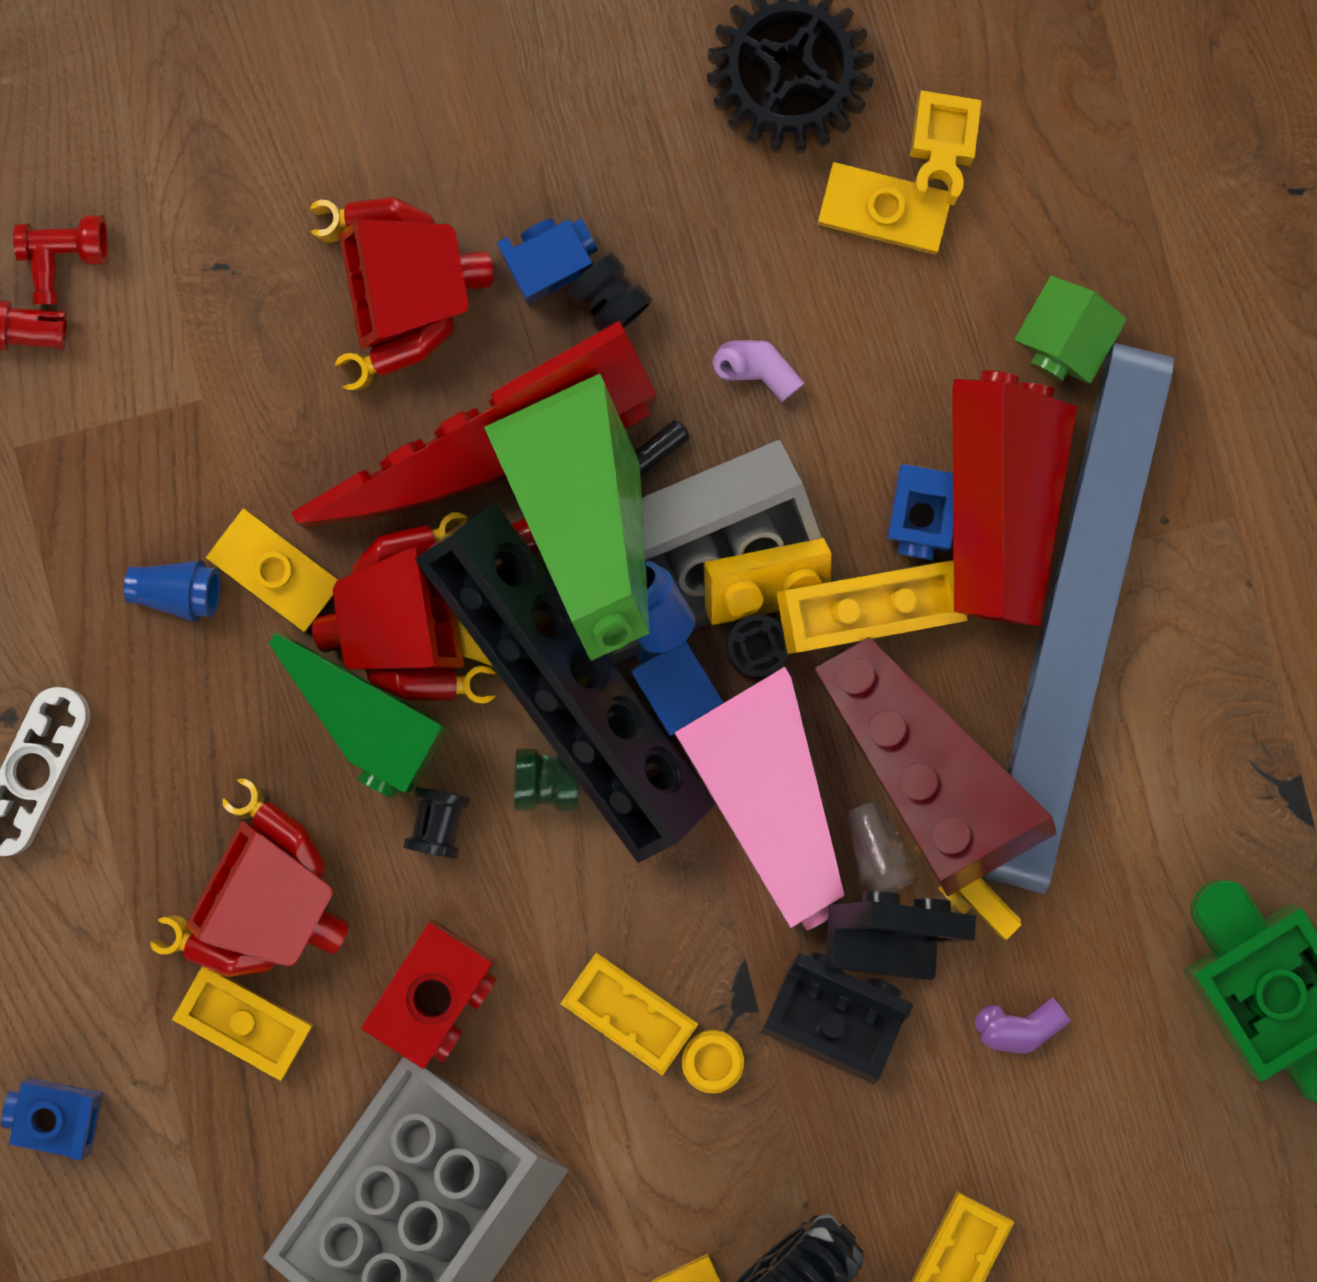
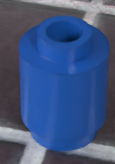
[637,561,695,653]

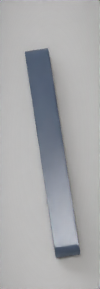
[983,342,1174,895]

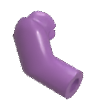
[974,997,1071,1054]

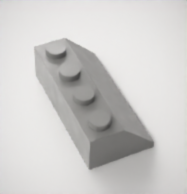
[607,439,833,664]

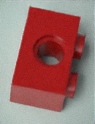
[360,919,497,1069]

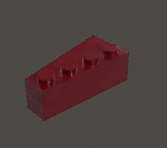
[815,637,1057,897]

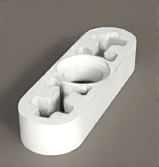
[0,687,91,856]

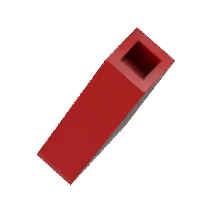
[952,370,1077,627]

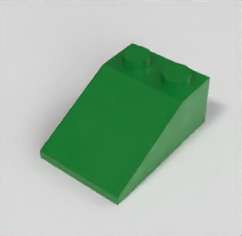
[269,632,450,798]

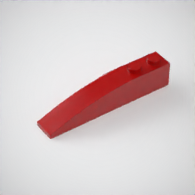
[291,321,657,528]

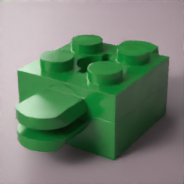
[1183,880,1317,1103]

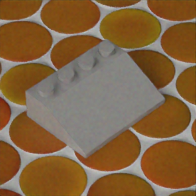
[263,1057,569,1282]

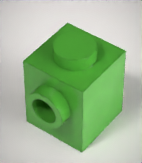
[1014,276,1127,384]

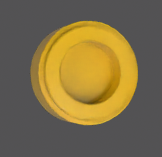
[682,1029,744,1093]

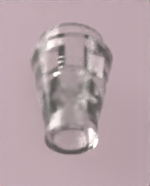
[845,800,918,892]

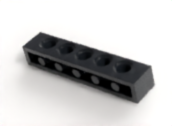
[415,501,716,863]

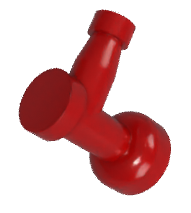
[13,215,108,304]

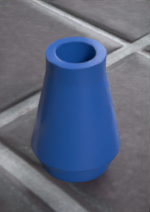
[124,560,221,622]

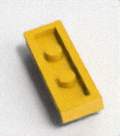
[776,560,968,654]

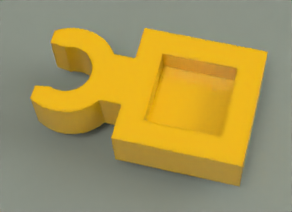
[910,90,982,205]

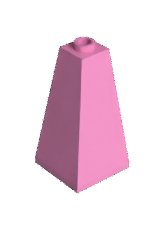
[674,667,845,931]

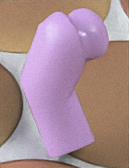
[712,340,805,403]

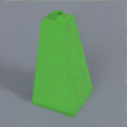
[484,374,650,661]

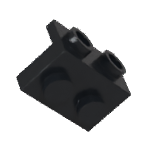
[826,891,976,980]
[761,952,913,1084]

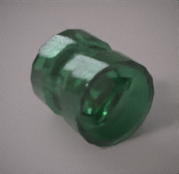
[514,748,579,812]

